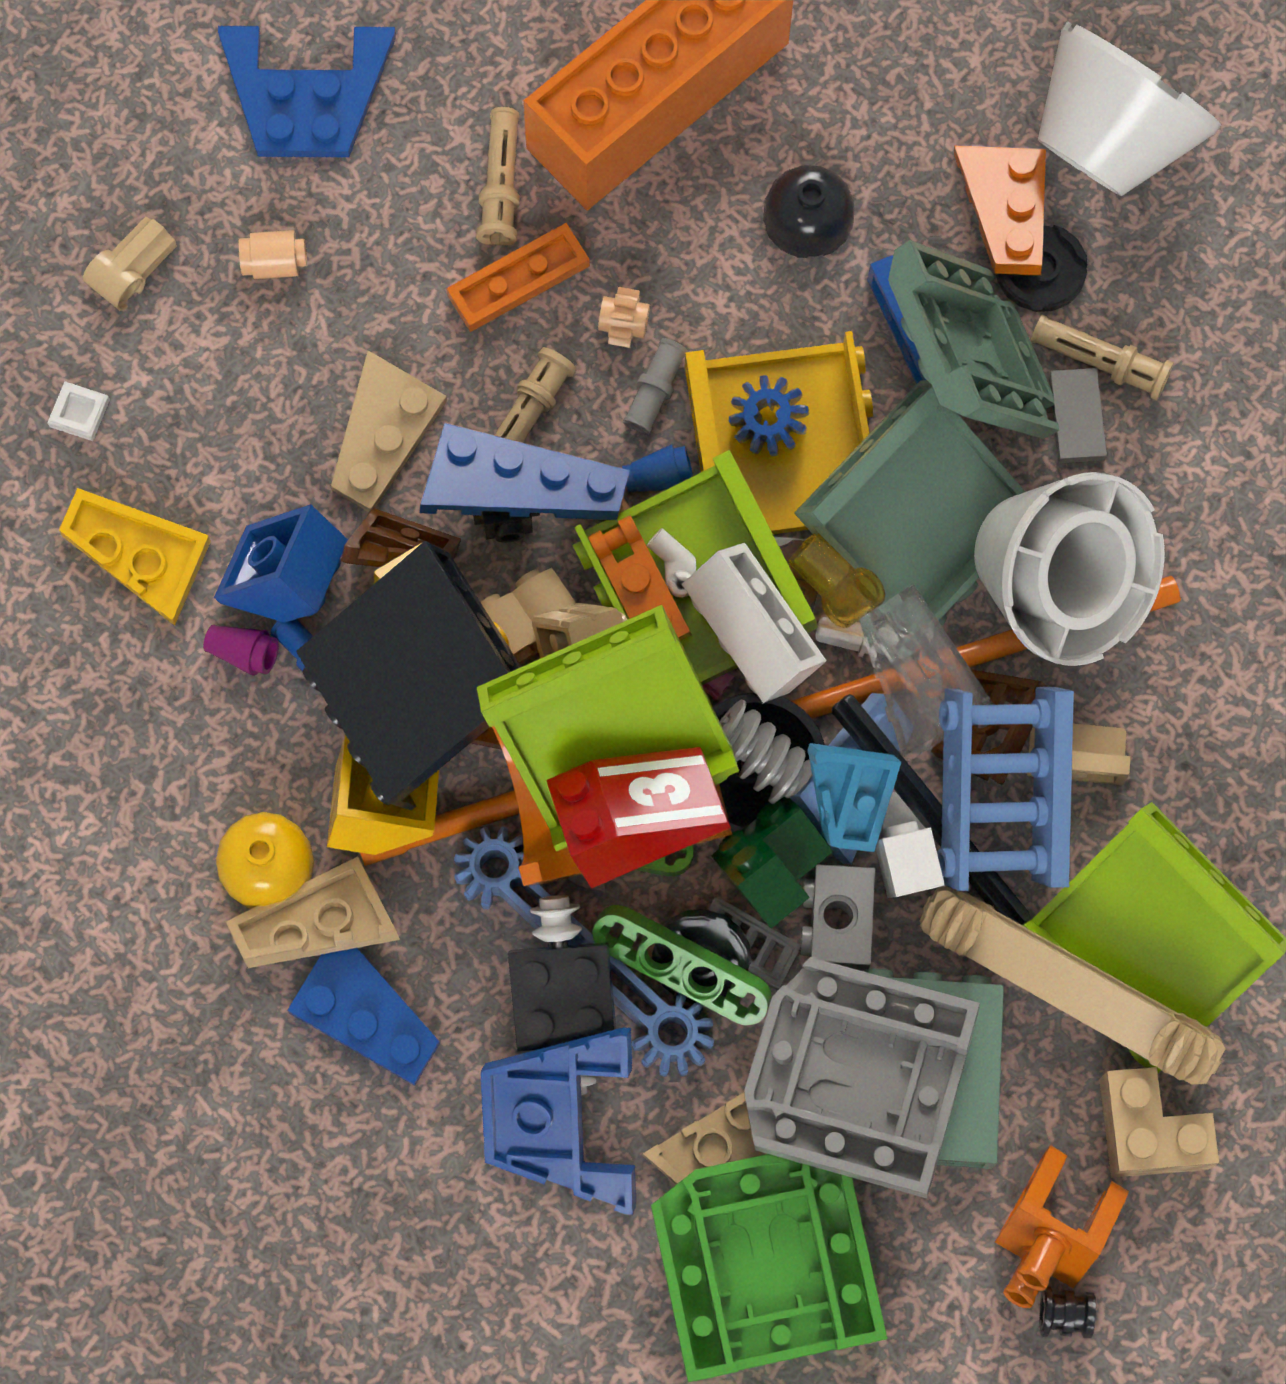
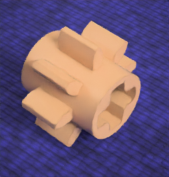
[598,287,650,348]

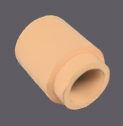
[239,230,307,280]

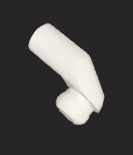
[647,528,696,598]

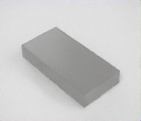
[1049,368,1107,463]

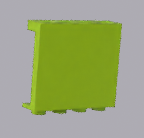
[573,450,818,685]
[477,605,739,852]
[1023,802,1286,1073]

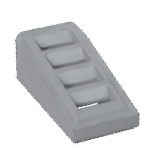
[708,897,801,989]

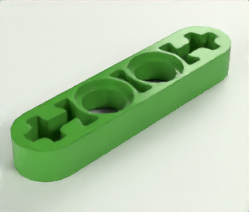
[592,905,772,1025]

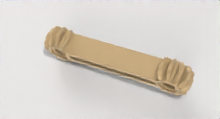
[920,886,1226,1085]

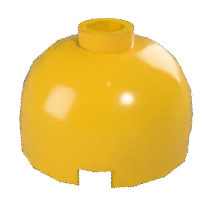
[216,812,315,909]

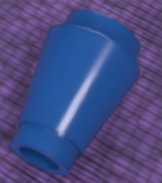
[622,444,693,493]

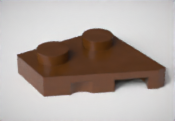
[341,508,461,567]

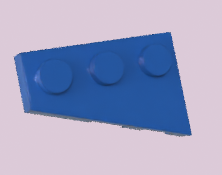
[287,948,440,1086]

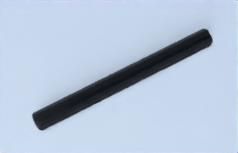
[832,694,1030,926]

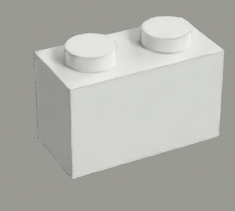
[875,821,945,898]

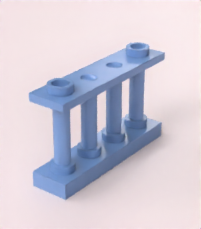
[937,687,1074,891]

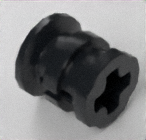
[1039,1286,1096,1338]

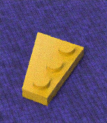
[59,488,211,626]

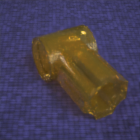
[787,533,885,628]

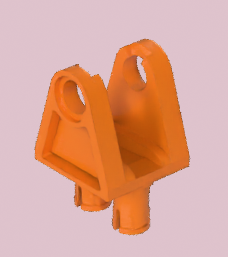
[995,1145,1129,1308]

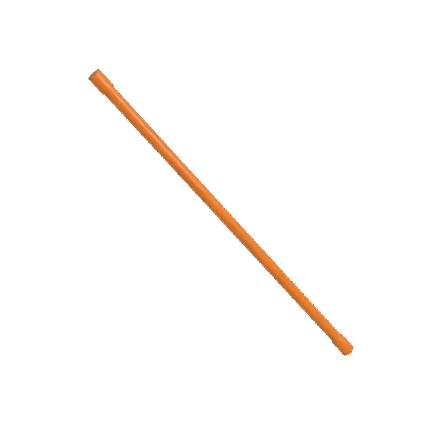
[360,575,1181,866]

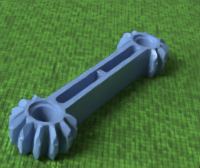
[454,827,714,1077]

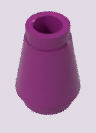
[203,625,279,676]

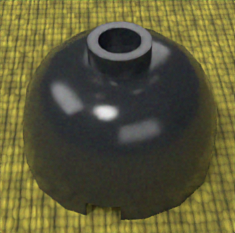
[763,165,854,258]

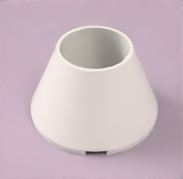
[1038,22,1221,196]
[974,472,1165,666]

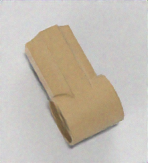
[83,216,177,311]

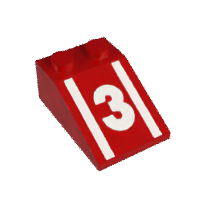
[546,747,731,889]

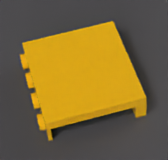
[684,331,873,534]

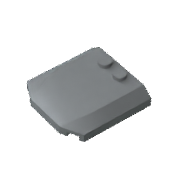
[744,957,980,1199]

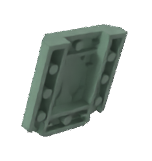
[888,240,1059,439]

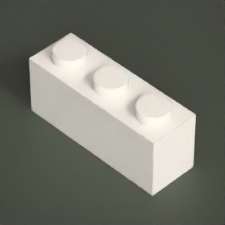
[682,543,826,703]

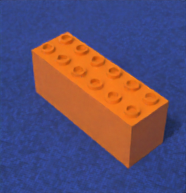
[523,0,794,211]

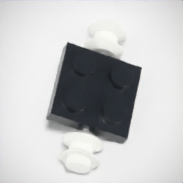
[508,895,616,1095]

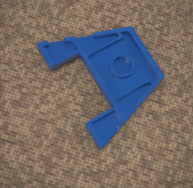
[218,26,396,157]
[481,1027,636,1215]

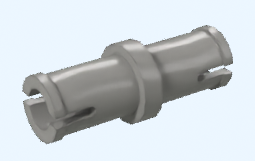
[623,338,688,435]

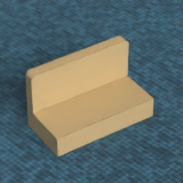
[1027,723,1130,785]

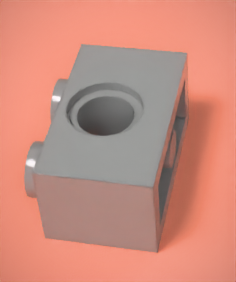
[800,864,875,971]

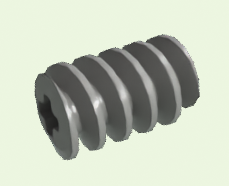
[720,699,812,804]

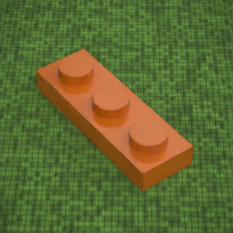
[446,223,590,332]

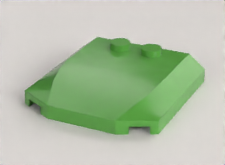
[651,1154,887,1383]

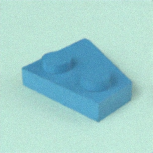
[808,743,901,852]

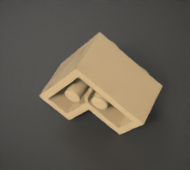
[1099,1067,1219,1178]

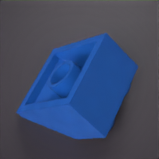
[214,504,348,623]

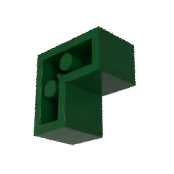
[711,796,833,929]

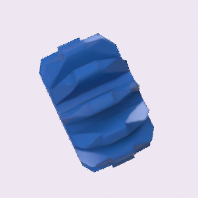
[729,375,809,456]

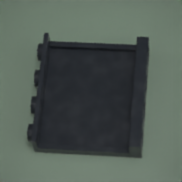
[296,541,521,811]

